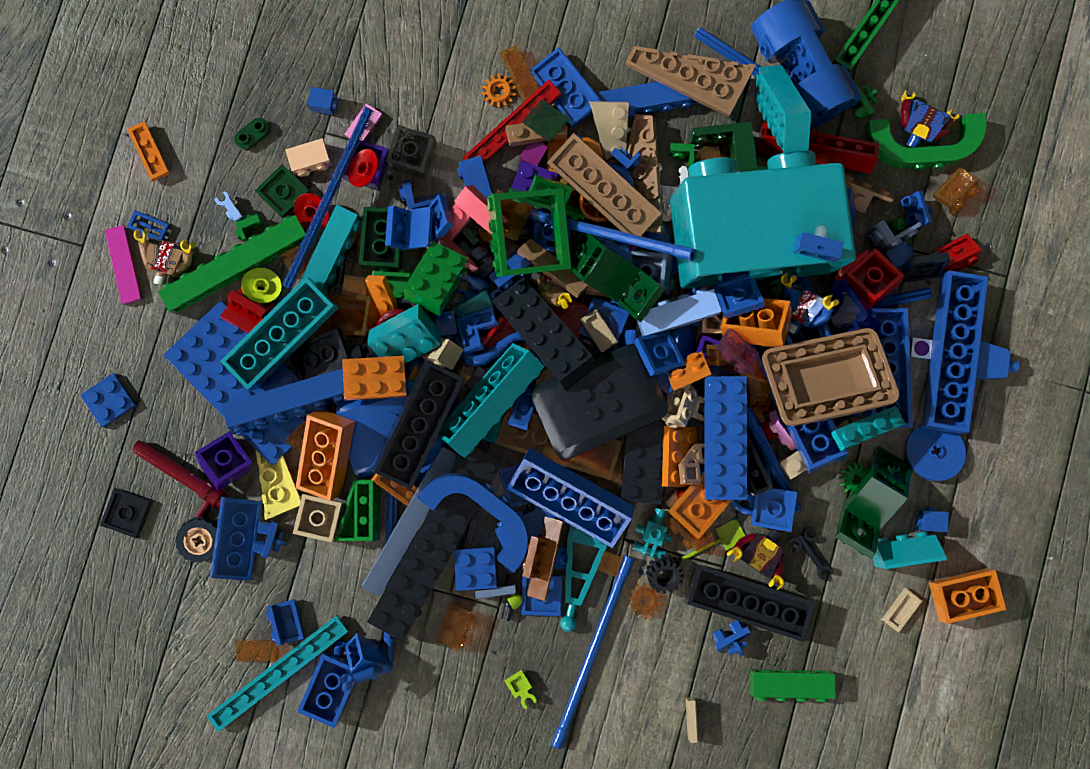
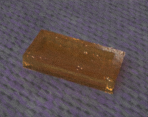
[236,640,278,662]

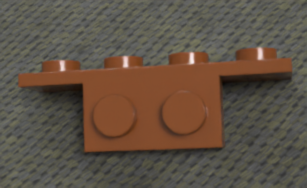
[522,516,564,601]

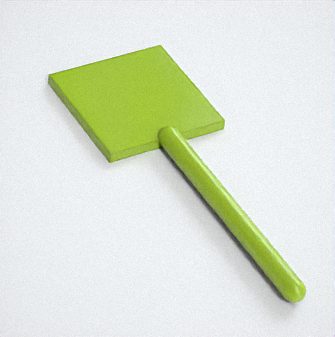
[682,519,745,560]

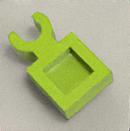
[505,669,537,709]

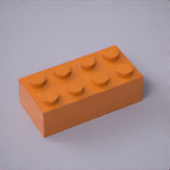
[296,409,355,501]

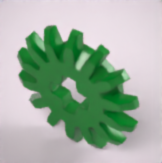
[839,462,870,494]

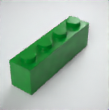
[750,669,835,702]

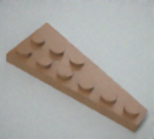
[625,46,756,117]
[609,115,664,234]

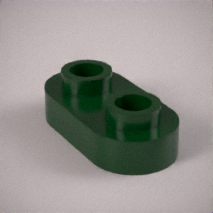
[234,118,271,150]

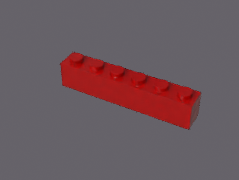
[756,122,879,173]

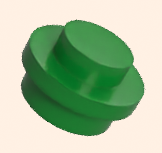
[889,218,908,230]

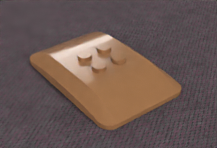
[762,328,899,426]

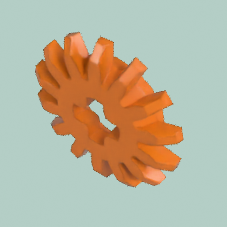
[482,74,516,108]

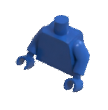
[333,633,393,691]

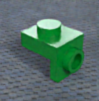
[235,214,265,242]

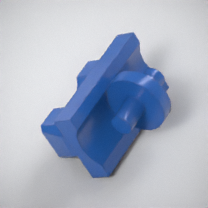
[901,191,933,230]
[251,521,287,559]
[713,620,750,657]

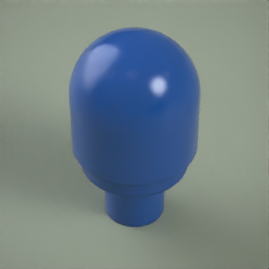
[465,273,490,293]

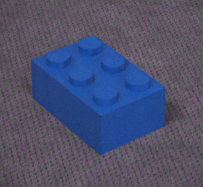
[297,651,357,728]

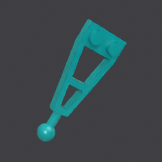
[560,525,607,632]

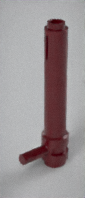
[132,440,229,518]

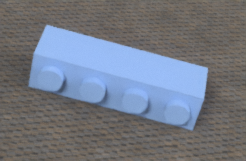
[637,288,722,336]

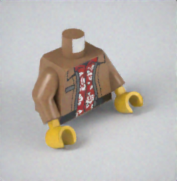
[133,229,196,286]
[530,273,572,312]

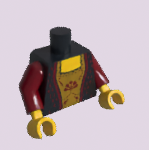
[727,529,785,590]

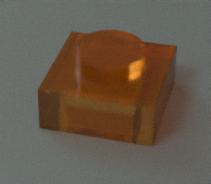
[597,551,623,577]

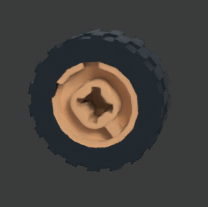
[175,516,217,563]

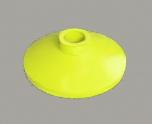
[241,268,282,304]

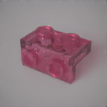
[715,329,759,374]

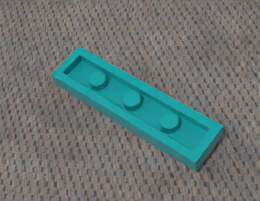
[831,406,906,451]

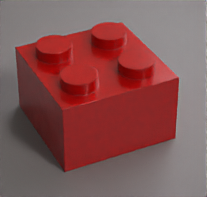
[843,248,904,309]

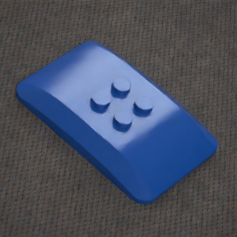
[336,380,459,478]

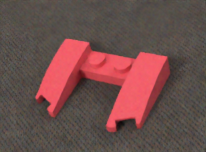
[426,185,507,272]

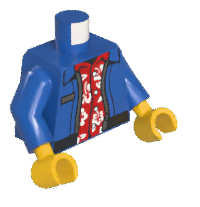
[781,273,839,335]

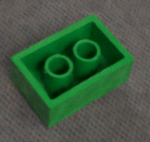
[404,241,468,316]

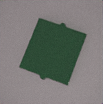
[522,99,569,142]

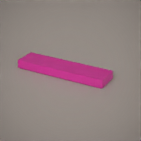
[105,225,143,305]

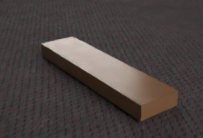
[517,238,590,298]

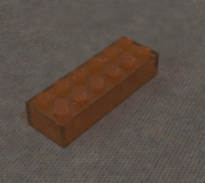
[496,407,622,481]

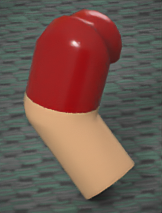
[664,489,687,508]

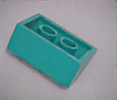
[873,531,947,569]

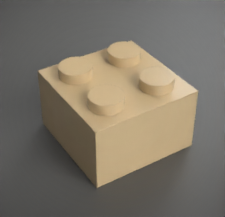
[293,494,346,543]

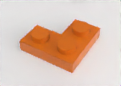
[668,351,711,390]

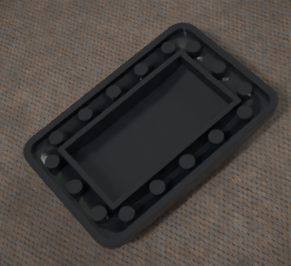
[531,343,668,460]

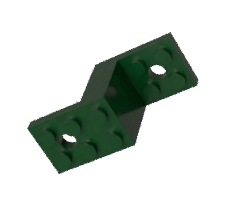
[688,122,768,172]
[569,232,664,322]
[836,446,912,559]

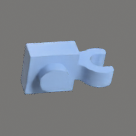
[215,191,244,222]

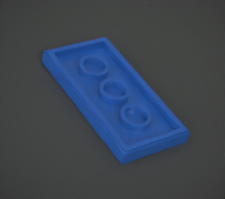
[529,47,601,128]
[210,497,263,581]

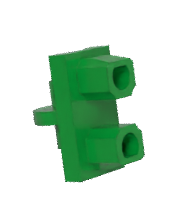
[853,83,879,120]

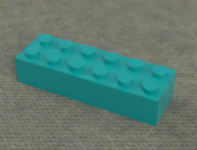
[754,65,811,153]
[220,277,339,390]
[437,343,545,458]

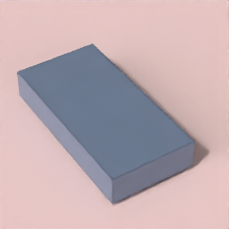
[475,584,516,599]

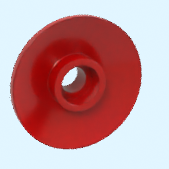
[348,149,379,188]
[293,193,330,230]

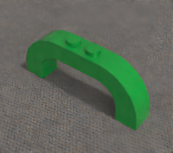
[864,113,986,171]

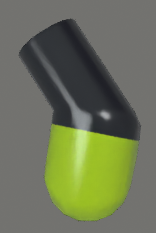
[501,592,523,621]

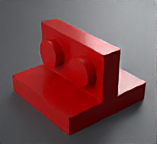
[220,287,276,334]

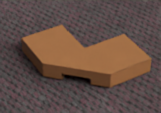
[678,444,704,485]

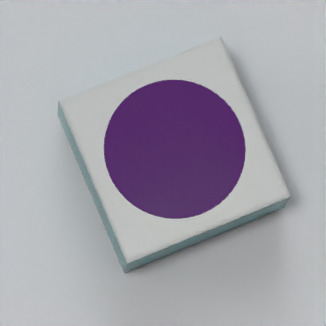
[910,337,932,360]

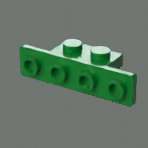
[509,175,585,220]

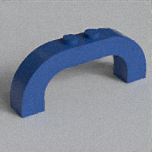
[417,473,528,573]

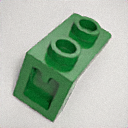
[669,143,698,177]

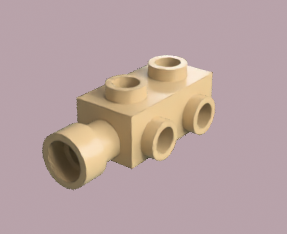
[662,382,697,428]

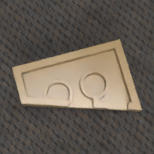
[589,101,629,162]

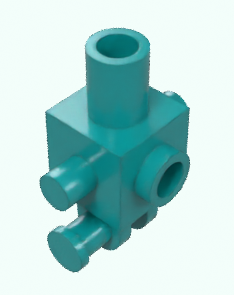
[632,508,672,559]

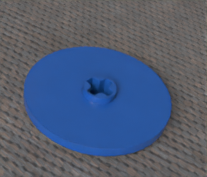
[905,425,966,481]

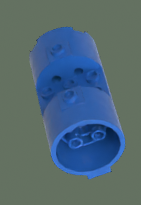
[751,0,862,130]

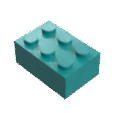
[368,304,441,364]

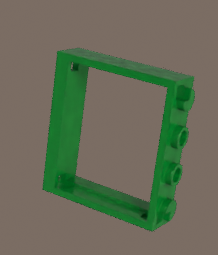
[486,188,571,277]

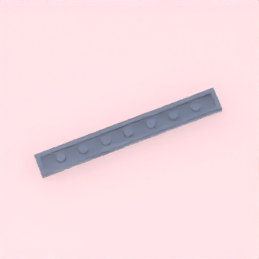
[361,446,460,597]

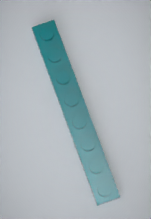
[206,615,349,732]

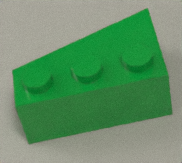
[334,480,380,541]

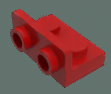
[933,233,982,274]

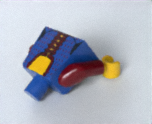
[901,90,960,148]

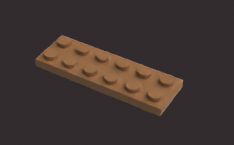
[547,133,661,236]

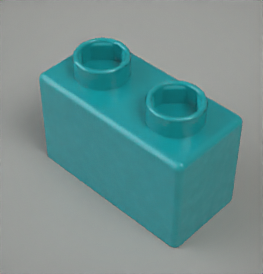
[670,150,856,289]

